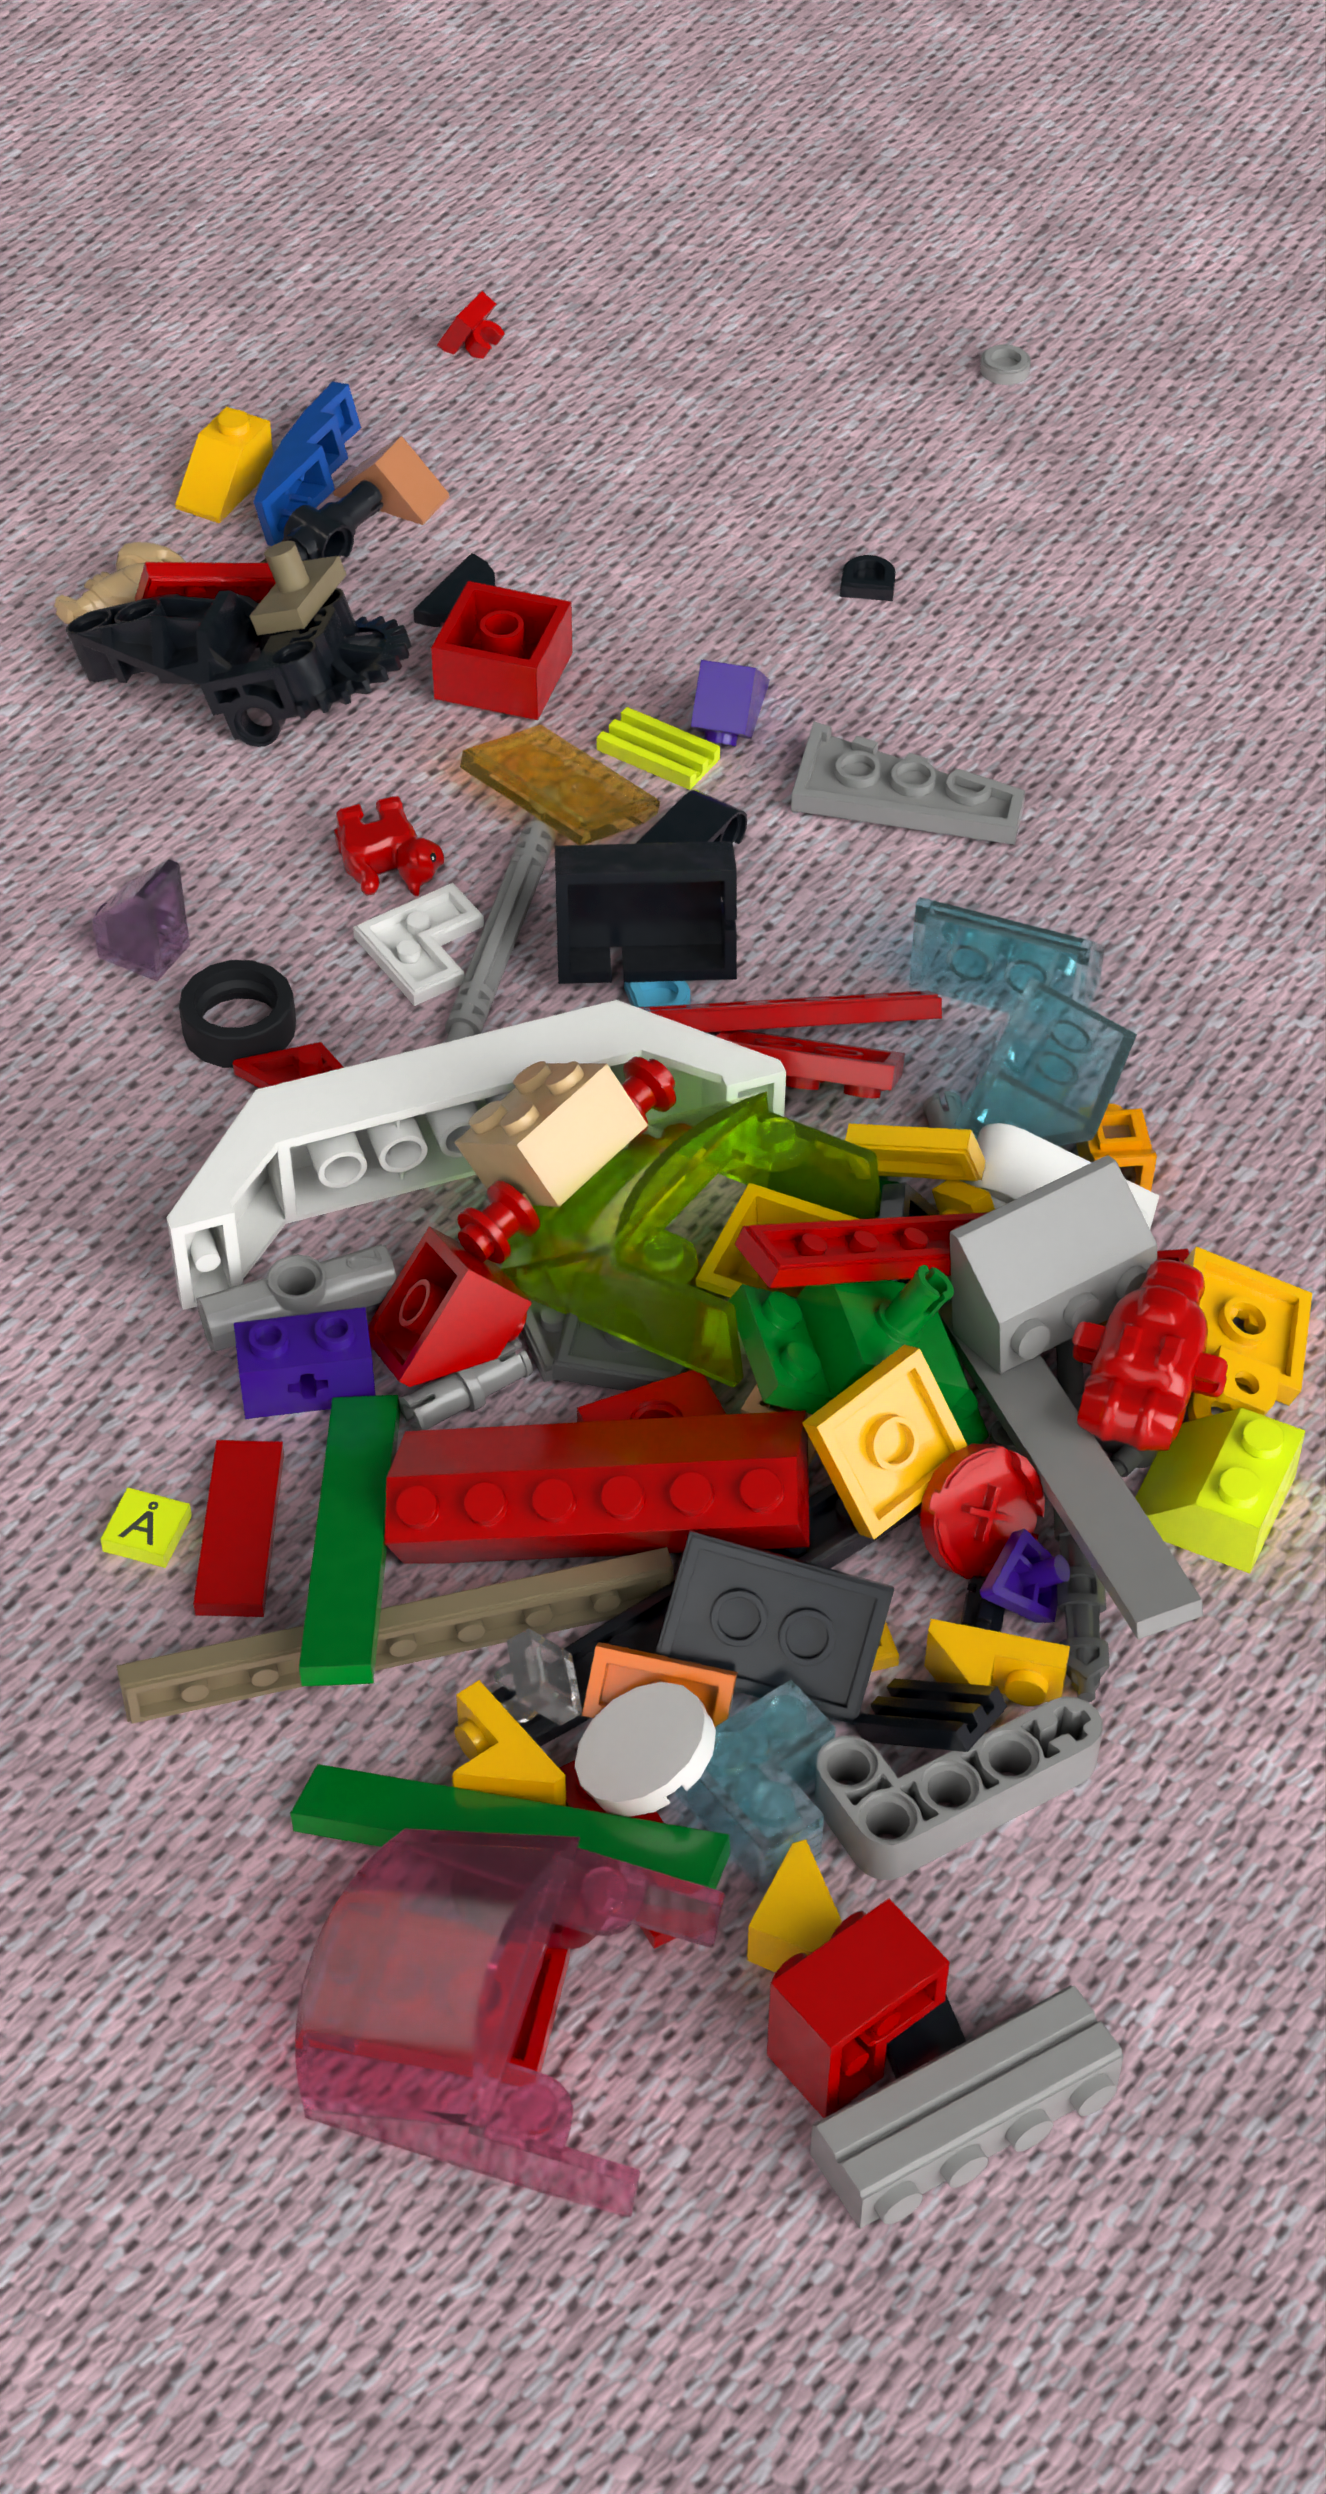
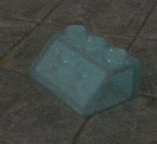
[909,897,1105,1032]
[954,976,1137,1146]

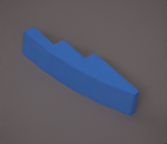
[253,381,361,546]

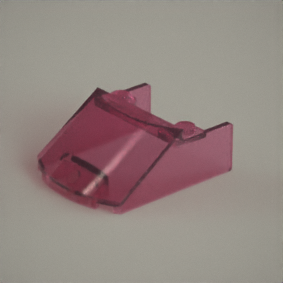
[295,1829,726,2218]

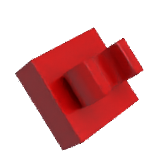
[437,291,505,358]

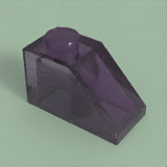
[92,859,190,981]

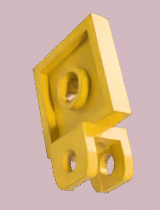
[1184,1246,1312,1421]

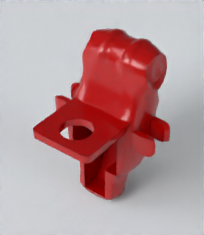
[1072,1260,1228,1451]

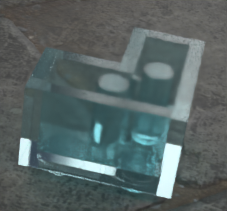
[676,1680,836,1895]

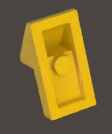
[924,1619,1070,1706]
[452,1680,566,1806]

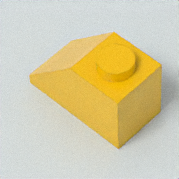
[175,407,273,524]

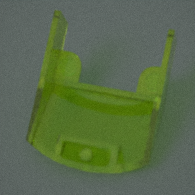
[501,1091,881,1387]

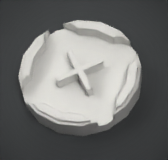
[575,1682,716,1817]

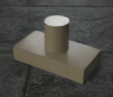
[250,541,347,635]

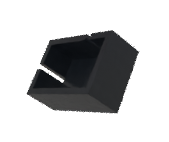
[555,841,737,984]

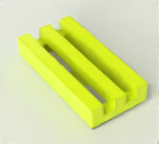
[596,707,720,790]

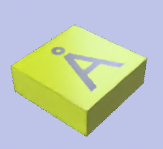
[100,1487,192,1568]

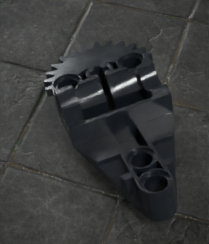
[66,588,412,747]

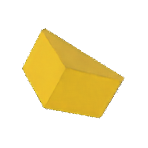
[747,1839,842,1973]

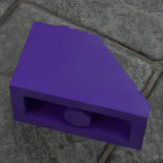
[690,660,770,747]

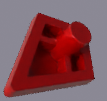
[233,1042,344,1089]

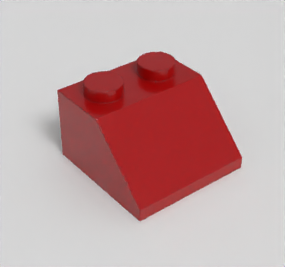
[368,1226,532,1387]

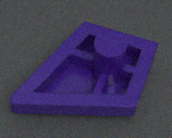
[980,1528,1070,1623]

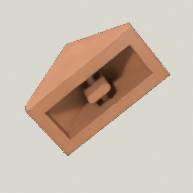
[334,436,449,525]

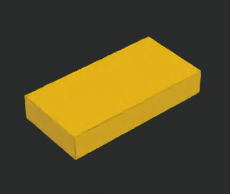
[844,1123,986,1181]

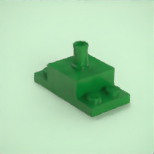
[728,1265,989,1445]

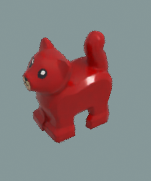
[334,796,444,896]

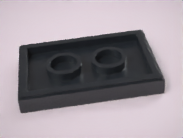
[654,1529,894,1725]

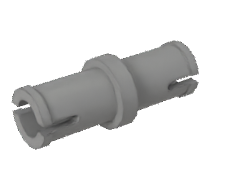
[399,1339,533,1431]

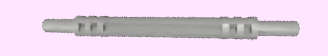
[445,788,565,1042]

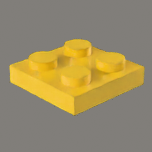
[802,1344,968,1539]

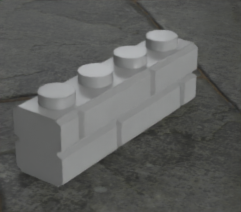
[810,1985,1124,2229]

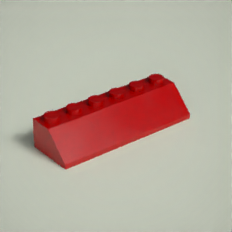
[385,1410,809,1564]

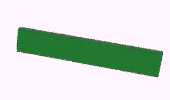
[299,1395,400,1686]
[290,1764,731,1905]

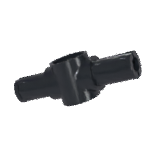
[260,480,383,563]

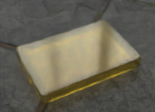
[460,724,660,845]

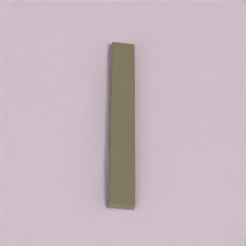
[116,1547,673,1724]

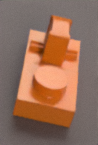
[582,1642,738,1746]

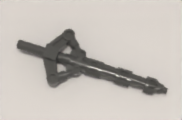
[989,1338,1157,1702]

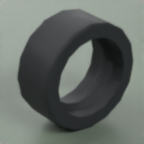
[179,960,296,1068]

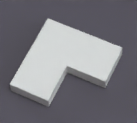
[353,883,484,1006]

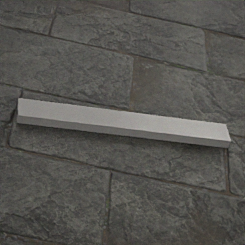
[938,1276,1203,1640]

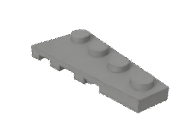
[791,721,1025,845]

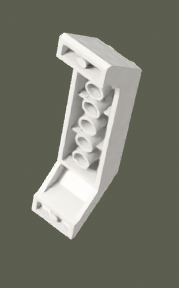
[166,1000,786,1310]

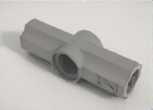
[196,1244,397,1352]

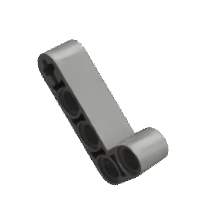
[814,1697,1103,1880]

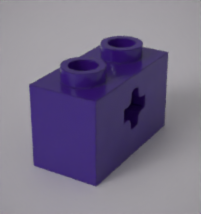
[234,1307,376,1419]

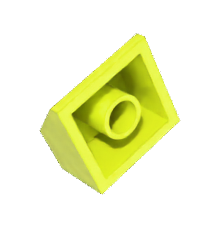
[1135,1407,1305,1574]

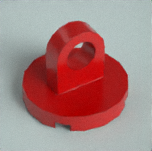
[918,1444,1045,1579]

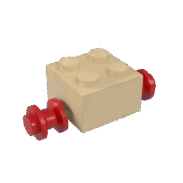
[454,1056,676,1264]

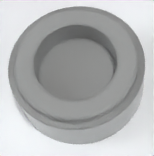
[980,345,1031,385]

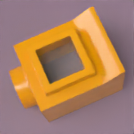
[1076,1103,1157,1191]

